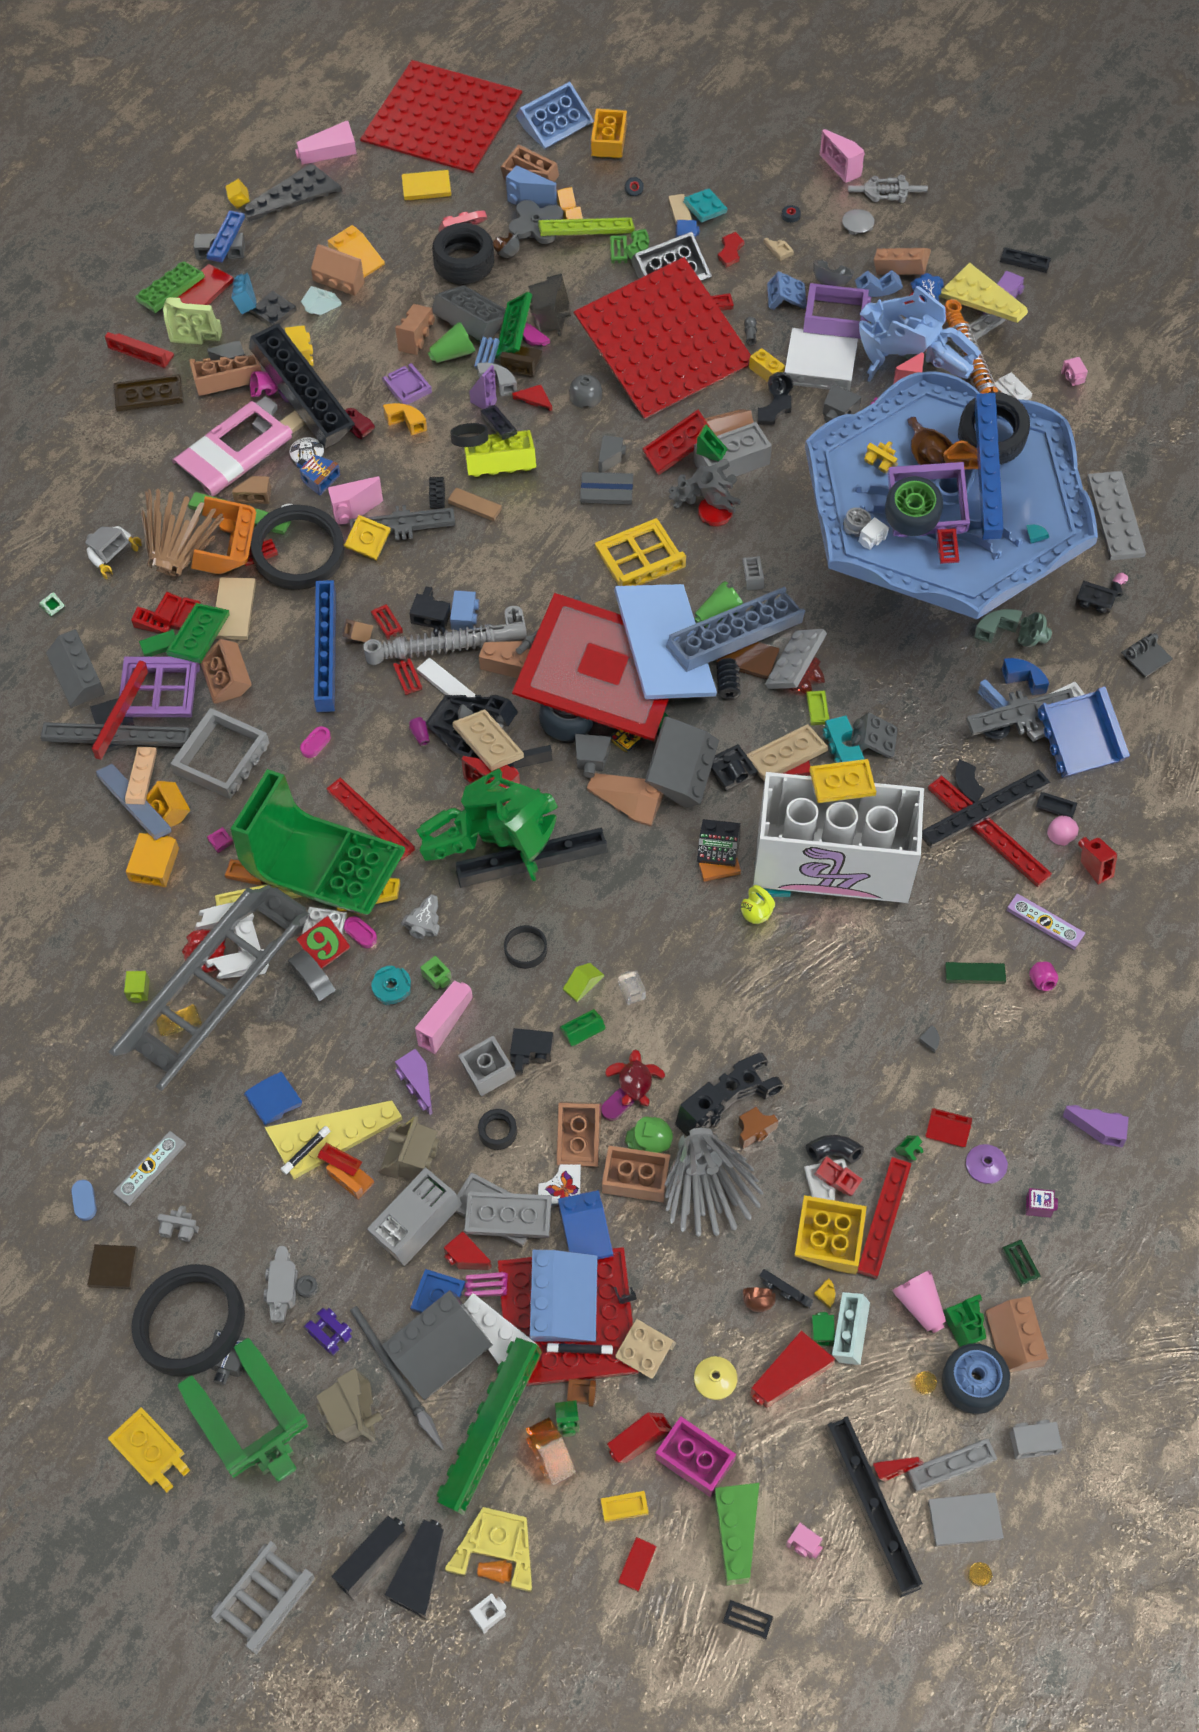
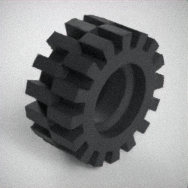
[429,477,445,508]

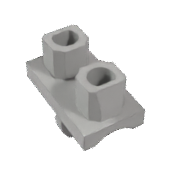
[157,1205,199,1242]

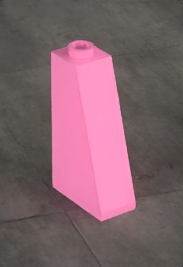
[295,121,356,165]
[415,980,473,1054]

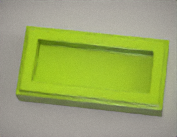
[806,690,829,726]

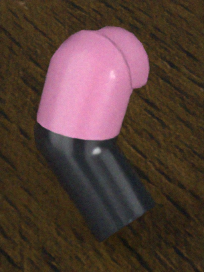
[1111,573,1128,598]

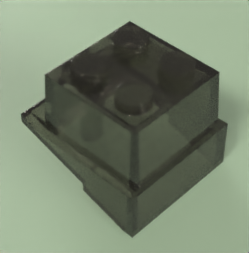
[528,273,571,337]

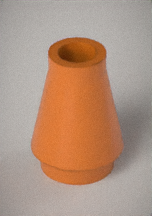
[477,1560,512,1584]

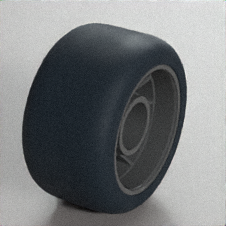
[539,704,594,741]

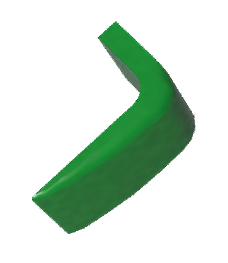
[231,769,405,915]

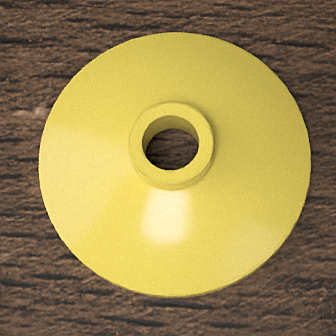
[694,1356,737,1400]

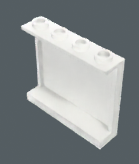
[785,328,858,391]

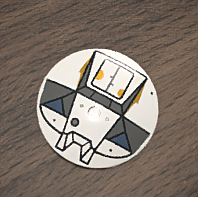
[290,437,324,465]

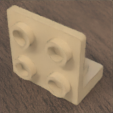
[616,1319,676,1379]

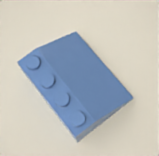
[516,82,594,149]
[530,1250,597,1342]

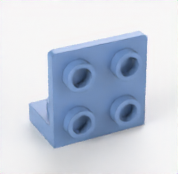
[767,271,807,310]

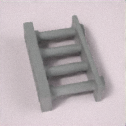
[211,1541,315,1655]

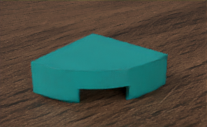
[1026,524,1049,543]

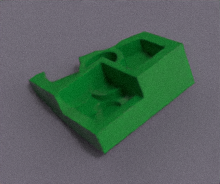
[943,1294,986,1347]

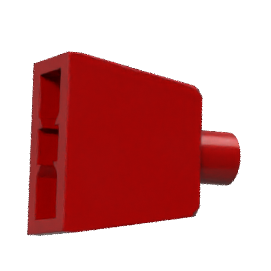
[1078,837,1118,885]

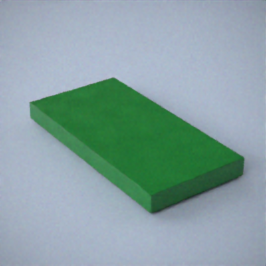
[495,292,532,361]
[166,603,230,663]

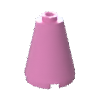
[892,1270,946,1333]

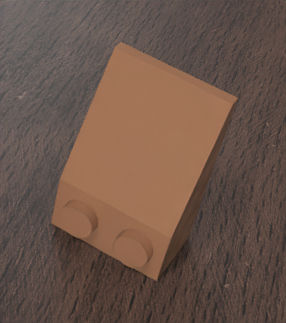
[557,1101,602,1166]

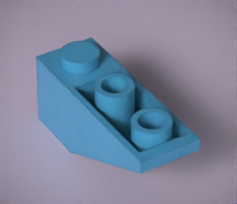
[231,273,256,314]

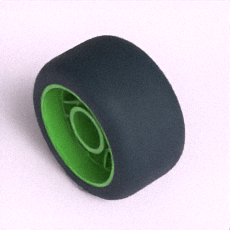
[885,476,943,536]

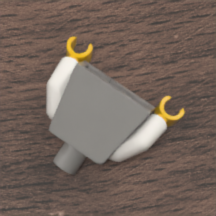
[85,526,142,579]

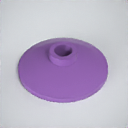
[966,1144,1008,1184]

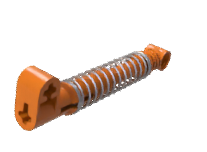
[945,299,999,394]

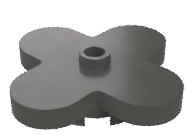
[509,200,563,244]

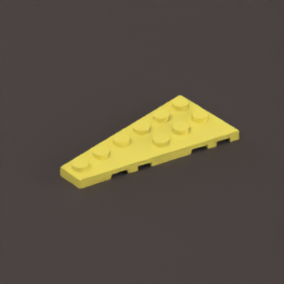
[940,263,1028,323]
[265,1100,402,1179]

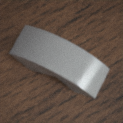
[477,363,517,396]

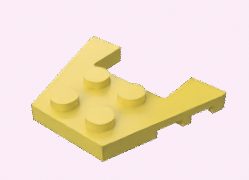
[445,1507,532,1592]

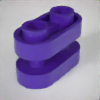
[304,1308,352,1356]

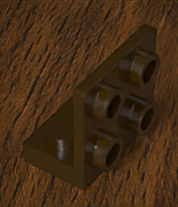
[500,346,542,377]

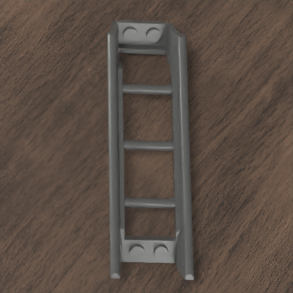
[109,885,310,1091]

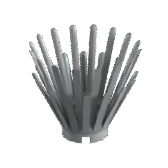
[664,1128,763,1237]

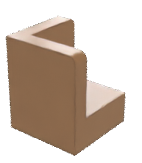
[342,619,373,642]

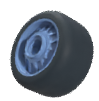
[942,1343,1010,1414]

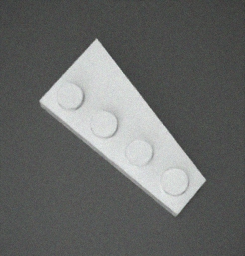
[464,1293,536,1364]

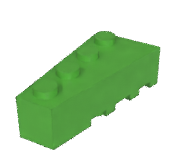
[714,1483,759,1586]

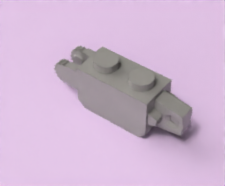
[264,1245,298,1323]

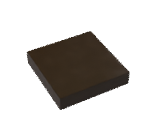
[87,1244,138,1289]

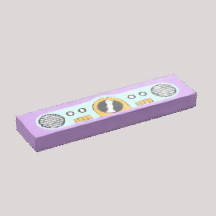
[1006,894,1085,950]

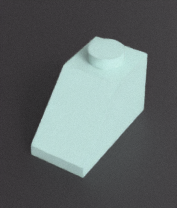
[301,286,342,315]

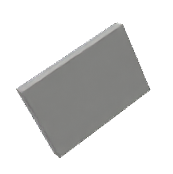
[928,1493,1004,1547]

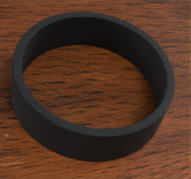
[450,423,489,447]
[504,925,547,969]

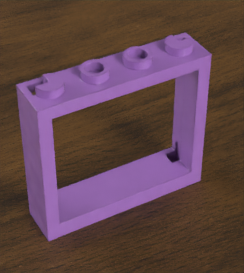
[803,283,871,339]
[888,462,970,537]

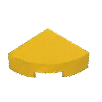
[814,1278,836,1309]

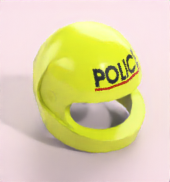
[741,885,775,924]

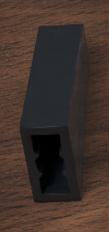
[331,1516,407,1600]
[385,1519,445,1620]

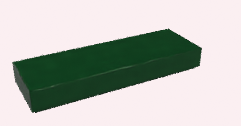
[945,962,1006,984]

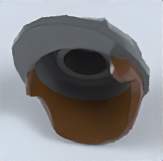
[493,231,520,258]

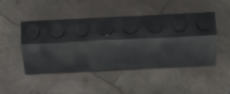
[249,323,355,449]

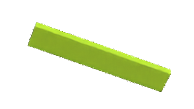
[538,218,635,236]

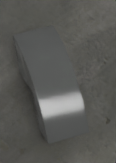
[288,949,335,1001]

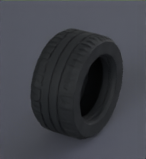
[432,223,494,285]
[958,392,1030,464]

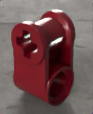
[345,408,375,439]

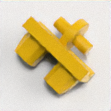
[864,441,898,474]

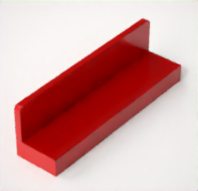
[105,332,174,368]

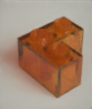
[526,1417,577,1485]

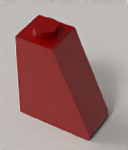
[607,1412,672,1463]

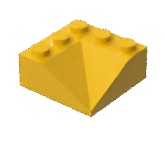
[795,1195,867,1275]

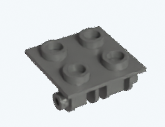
[1121,633,1173,677]

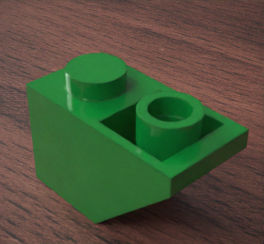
[555,1400,580,1437]

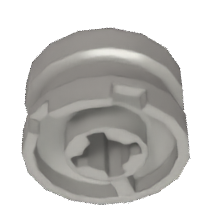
[843,508,872,537]

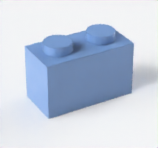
[450,591,479,631]

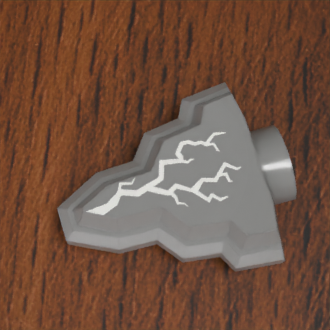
[401,894,440,939]

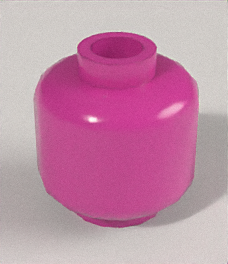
[1029,961,1059,991]

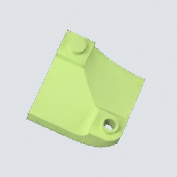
[163,298,222,345]

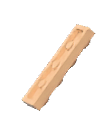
[125,747,157,805]

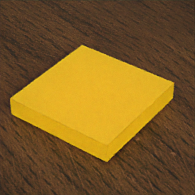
[344,515,391,561]

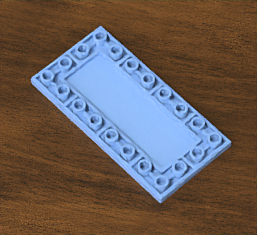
[614,584,717,699]

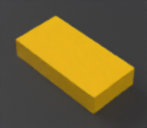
[601,1490,649,1523]

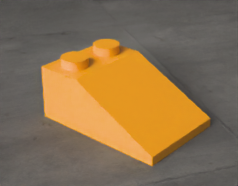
[327,225,385,278]

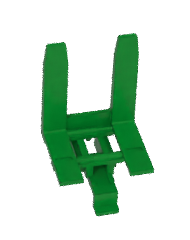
[178,1338,309,1482]

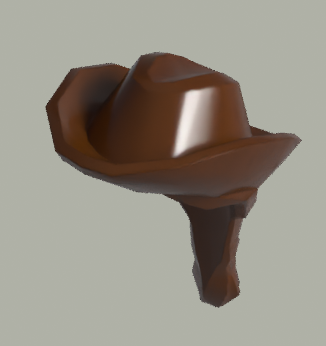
[907,417,953,465]

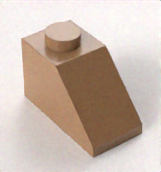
[232,476,271,504]

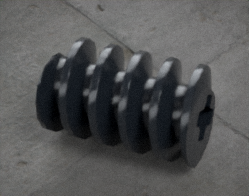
[716,658,741,699]

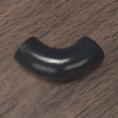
[806,1135,864,1163]

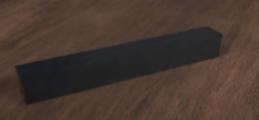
[455,827,608,888]
[825,1416,923,1598]

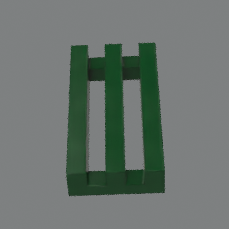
[1001,1239,1041,1287]

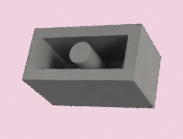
[1010,1420,1063,1460]

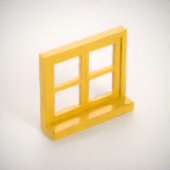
[595,518,686,586]

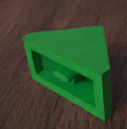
[696,425,728,462]

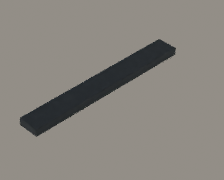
[922,769,1051,848]

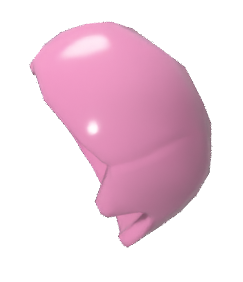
[1047,816,1079,846]

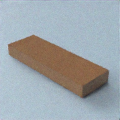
[448,488,502,521]

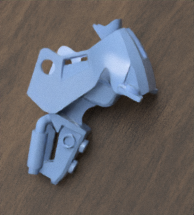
[859,286,981,382]

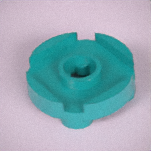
[371,965,411,1005]

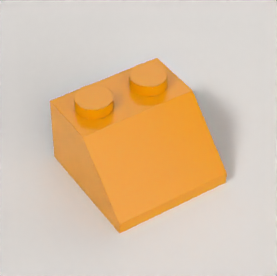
[146,781,191,827]

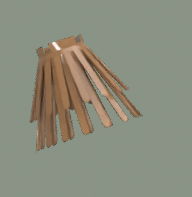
[141,488,224,577]

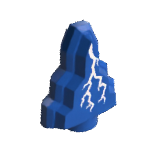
[911,273,944,302]

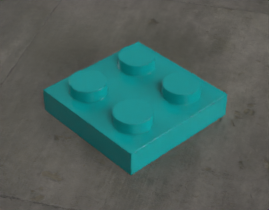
[683,188,728,223]

